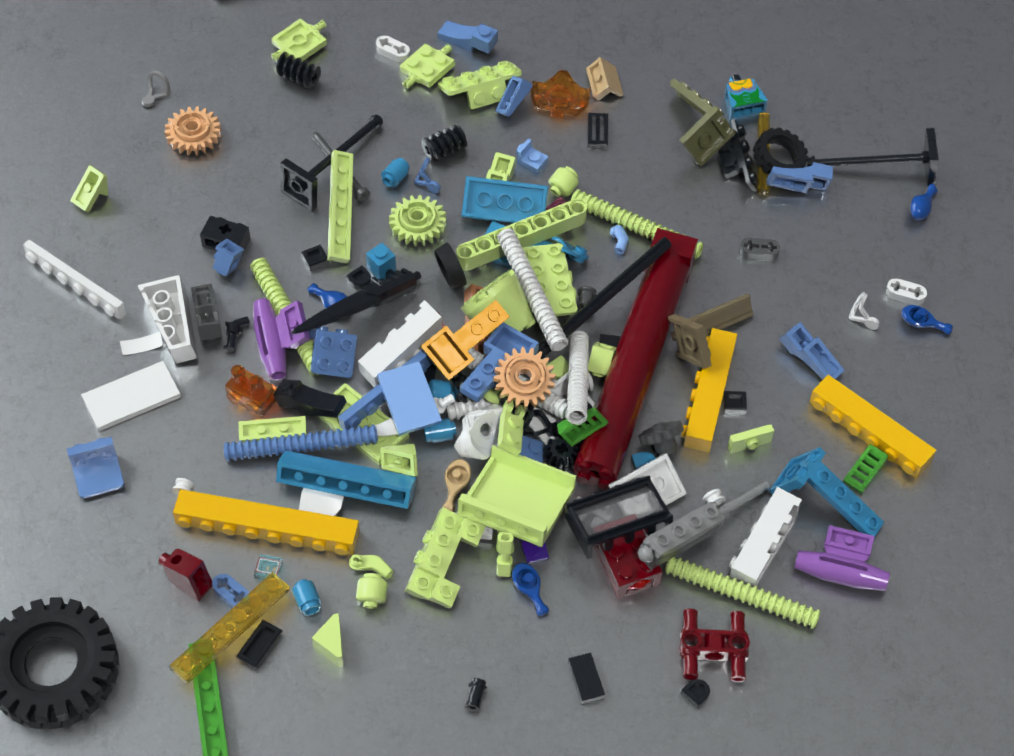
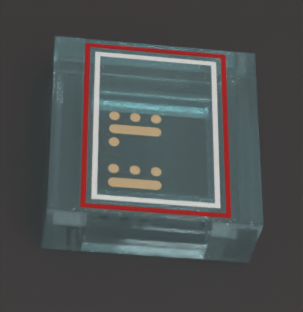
[254,554,283,582]

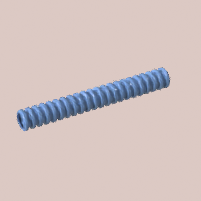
[224,424,378,462]

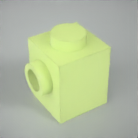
[588,342,617,377]

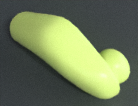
[349,554,394,580]

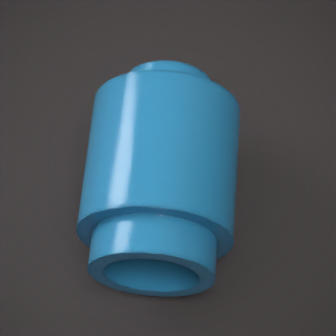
[381,158,410,187]
[423,418,457,443]
[292,579,321,616]

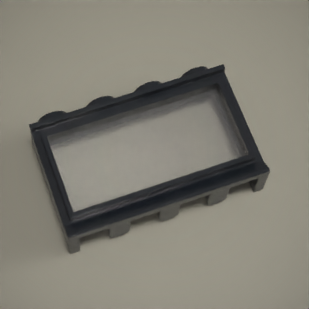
[565,475,673,560]

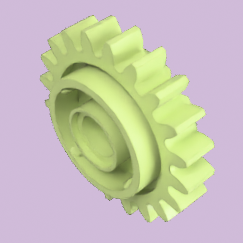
[389,195,446,246]

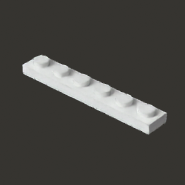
[23,240,126,320]

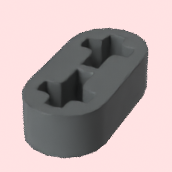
[739,238,780,261]

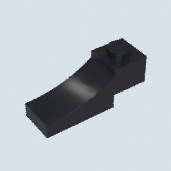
[273,380,347,417]

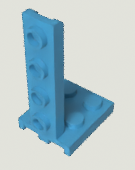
[769,447,884,538]

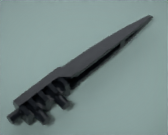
[291,268,421,334]

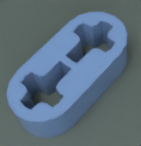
[212,573,251,611]

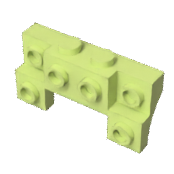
[404,507,486,609]

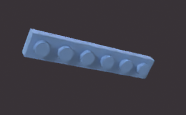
[338,350,433,430]

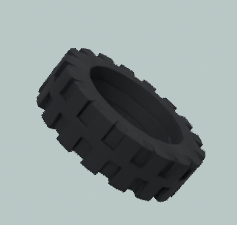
[753,128,808,174]

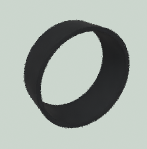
[434,242,467,289]

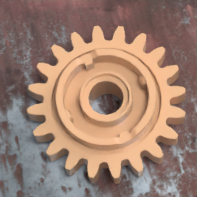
[164,106,221,155]
[493,347,556,409]

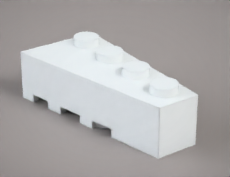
[358,300,443,388]

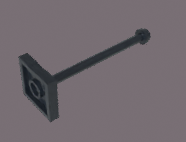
[280,114,383,211]
[807,128,939,186]

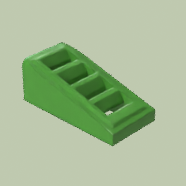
[557,407,608,446]
[843,444,888,494]

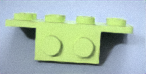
[438,61,522,110]
[523,243,578,316]

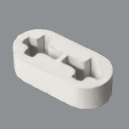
[376,36,410,63]
[886,278,927,306]

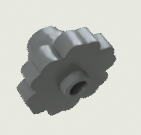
[638,420,684,456]

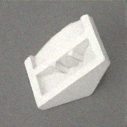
[299,488,344,516]

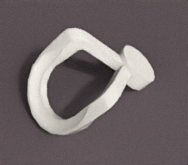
[849,292,880,330]

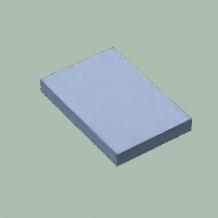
[377,361,442,436]

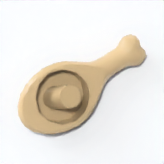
[443,459,471,512]

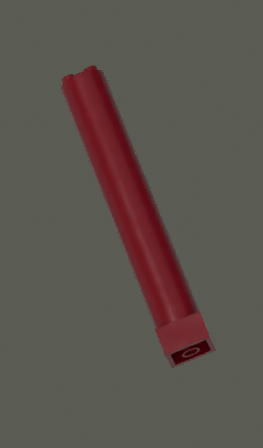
[573,228,698,490]

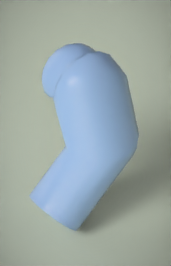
[610,225,629,255]

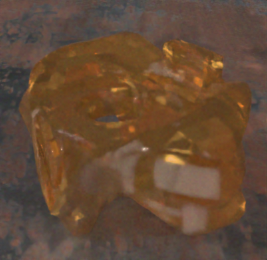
[530,70,591,118]

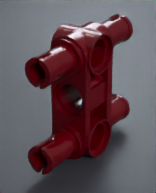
[679,609,750,683]

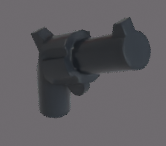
[223,316,250,352]

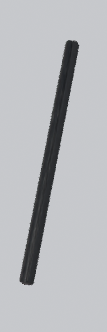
[521,237,671,375]

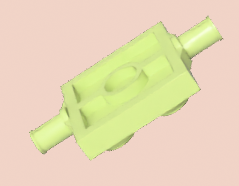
[271,18,327,62]
[399,44,455,89]

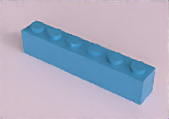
[276,450,416,509]

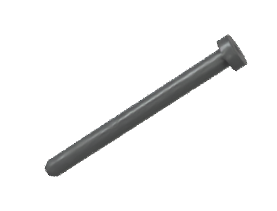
[312,132,370,202]

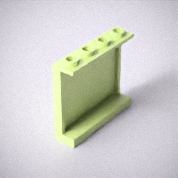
[457,445,576,547]

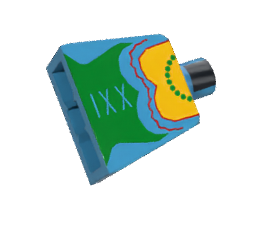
[724,74,768,121]

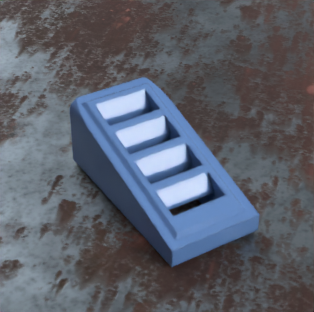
[496,76,533,117]

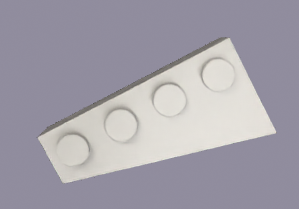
[138,275,197,364]
[728,487,802,587]

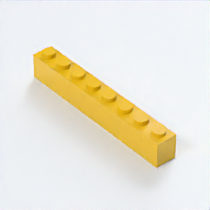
[173,489,360,555]

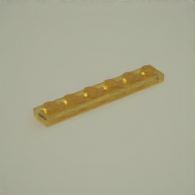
[169,572,289,684]

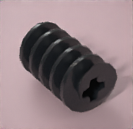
[276,52,321,89]
[421,125,468,160]

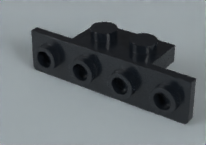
[718,119,758,192]

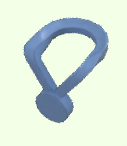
[414,157,441,194]

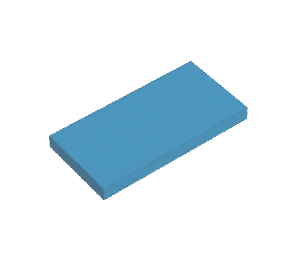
[461,176,548,224]

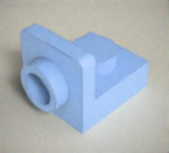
[516,138,549,174]

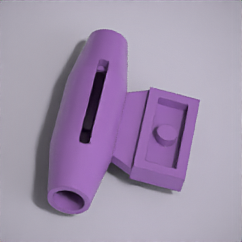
[253,298,311,381]
[794,525,890,591]

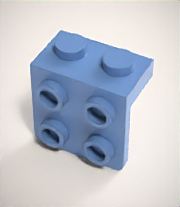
[309,326,357,378]
[67,437,124,499]

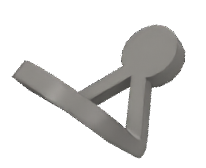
[142,70,170,107]

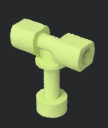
[496,530,515,577]

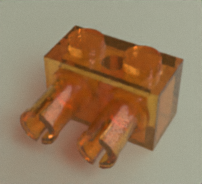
[225,365,277,417]

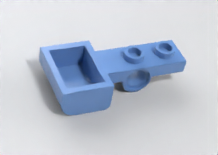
[460,322,539,403]

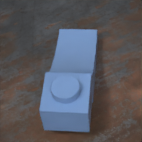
[437,20,498,54]
[767,162,833,193]
[779,322,845,380]

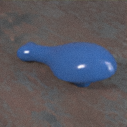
[911,184,938,221]
[307,283,347,308]
[901,305,953,335]
[512,563,549,616]

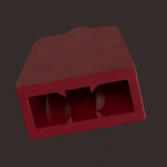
[158,548,212,601]

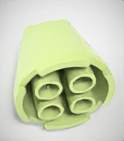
[460,269,536,336]

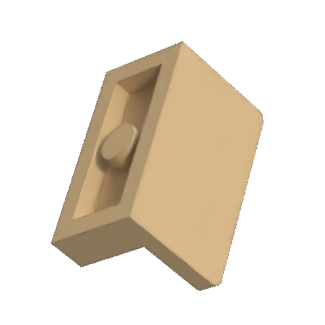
[586,57,623,100]

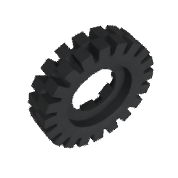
[0,597,119,729]

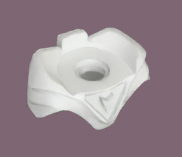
[454,404,503,460]

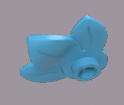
[551,236,589,263]

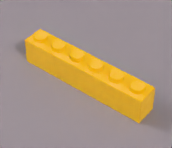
[681,328,737,453]
[809,375,936,478]

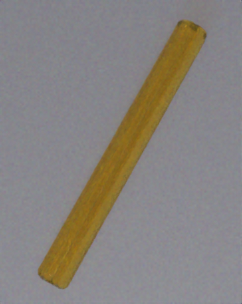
[758,112,770,195]

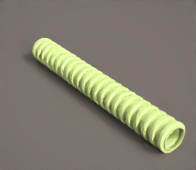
[571,189,704,260]
[250,258,319,376]
[665,557,821,629]

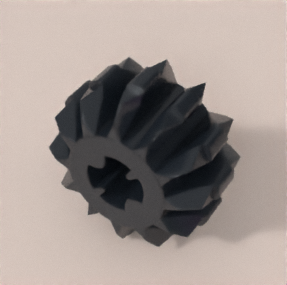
[543,435,580,472]

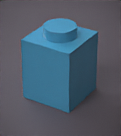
[366,243,396,279]

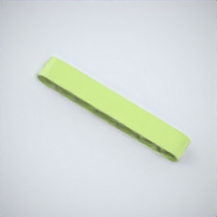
[456,199,587,271]

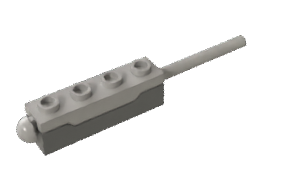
[636,481,770,570]

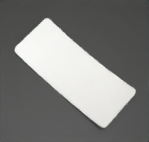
[120,332,163,355]

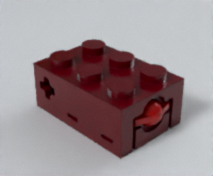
[592,514,663,599]

